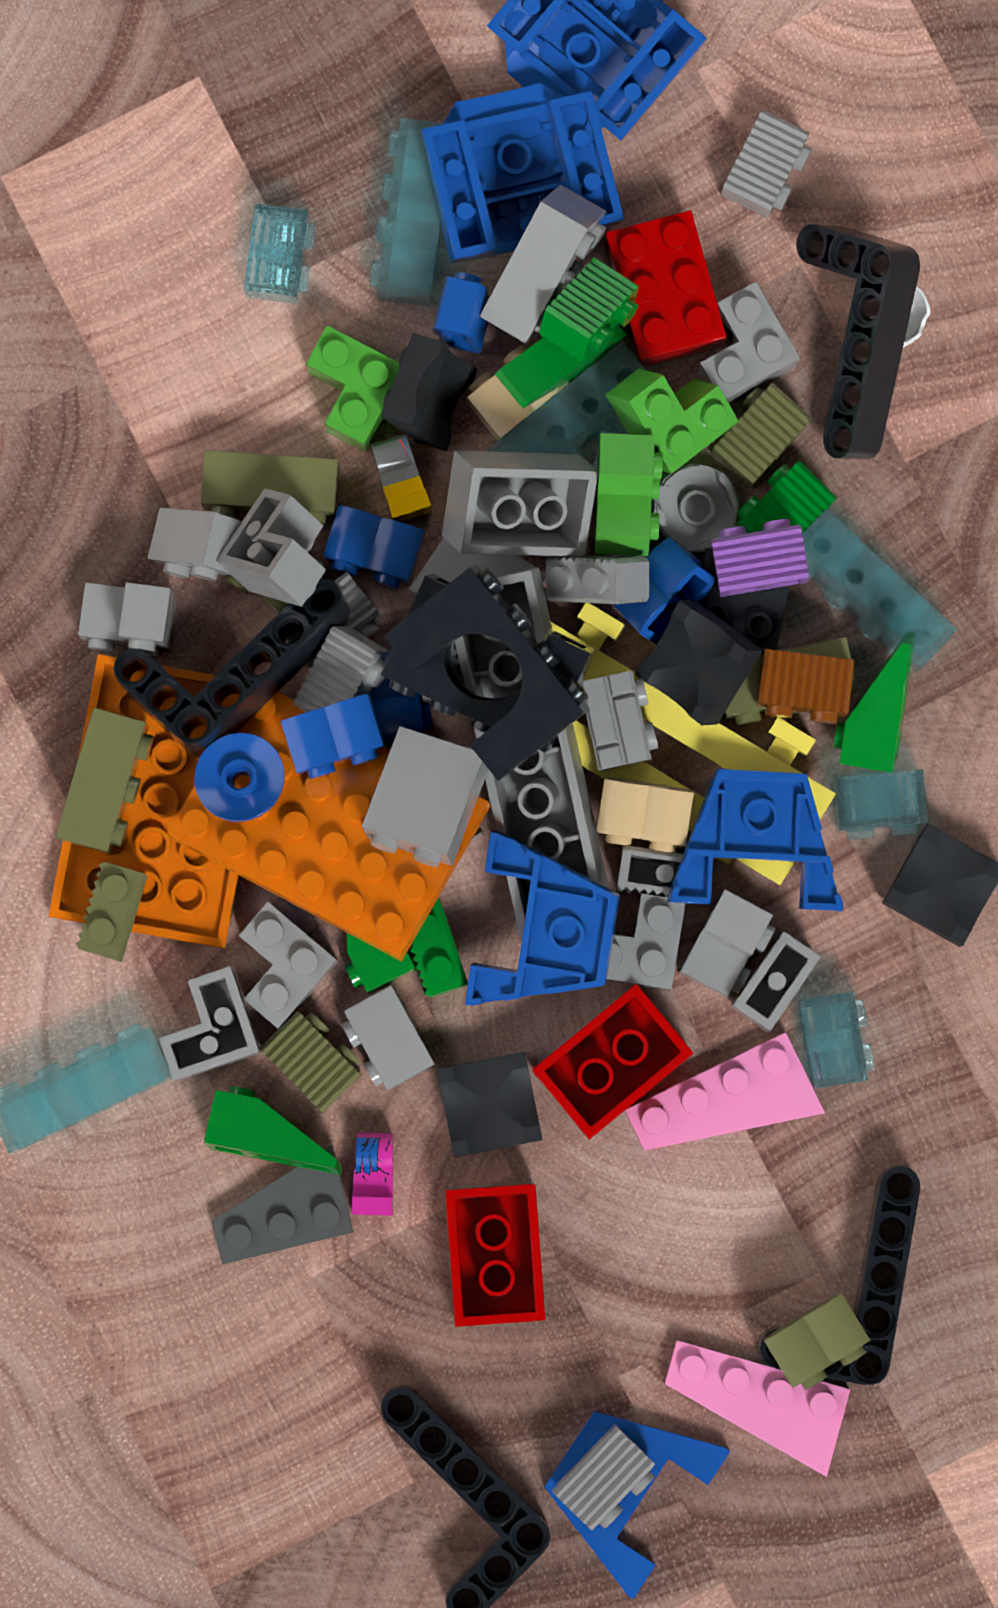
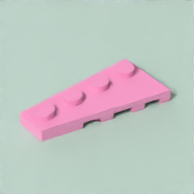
[625,1032,825,1151]
[664,1340,851,1477]

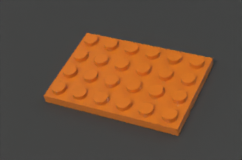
[48,654,239,949]
[166,692,491,962]

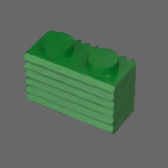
[539,257,639,361]
[736,461,837,536]
[410,899,468,999]

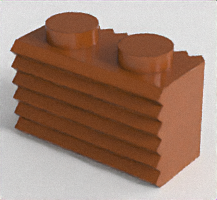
[756,649,855,724]

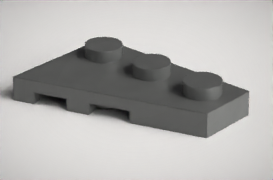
[212,1145,354,1265]

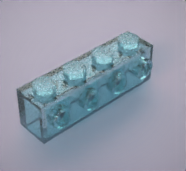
[485,341,646,457]
[802,509,957,673]

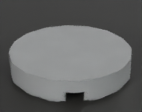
[651,464,740,552]

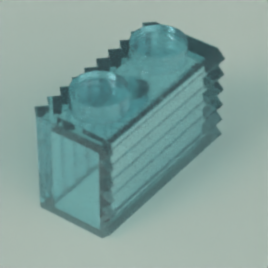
[244,203,316,304]
[831,769,929,840]
[798,991,875,1089]

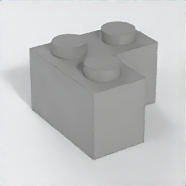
[698,282,800,405]
[216,488,326,607]
[78,582,177,658]
[679,890,775,998]
[607,893,686,991]
[239,902,338,1029]
[159,966,262,1082]

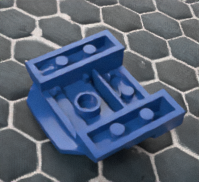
[487,0,708,141]
[421,83,624,263]

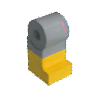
[371,434,432,522]

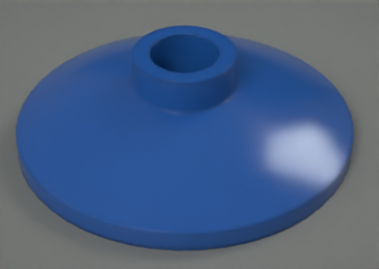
[194,733,285,822]

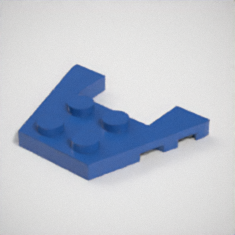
[667,769,843,911]
[465,830,620,1006]
[544,1411,730,1599]

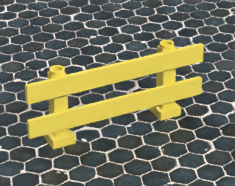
[551,603,836,885]

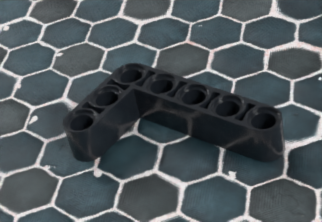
[796,224,920,459]
[113,578,350,758]
[757,1166,920,1385]
[381,1385,550,1608]

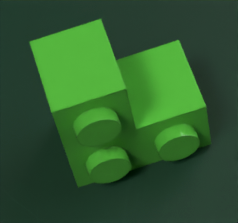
[306,325,400,452]
[605,369,739,474]
[594,433,663,556]

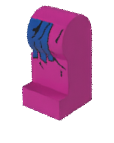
[352,1132,393,1216]

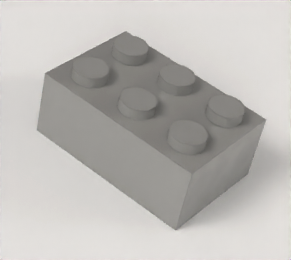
[480,184,606,343]
[442,450,599,556]

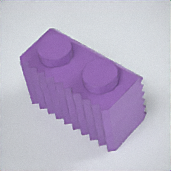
[711,519,809,597]

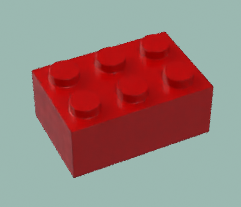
[604,210,726,369]
[531,984,694,1140]
[445,1183,546,1327]

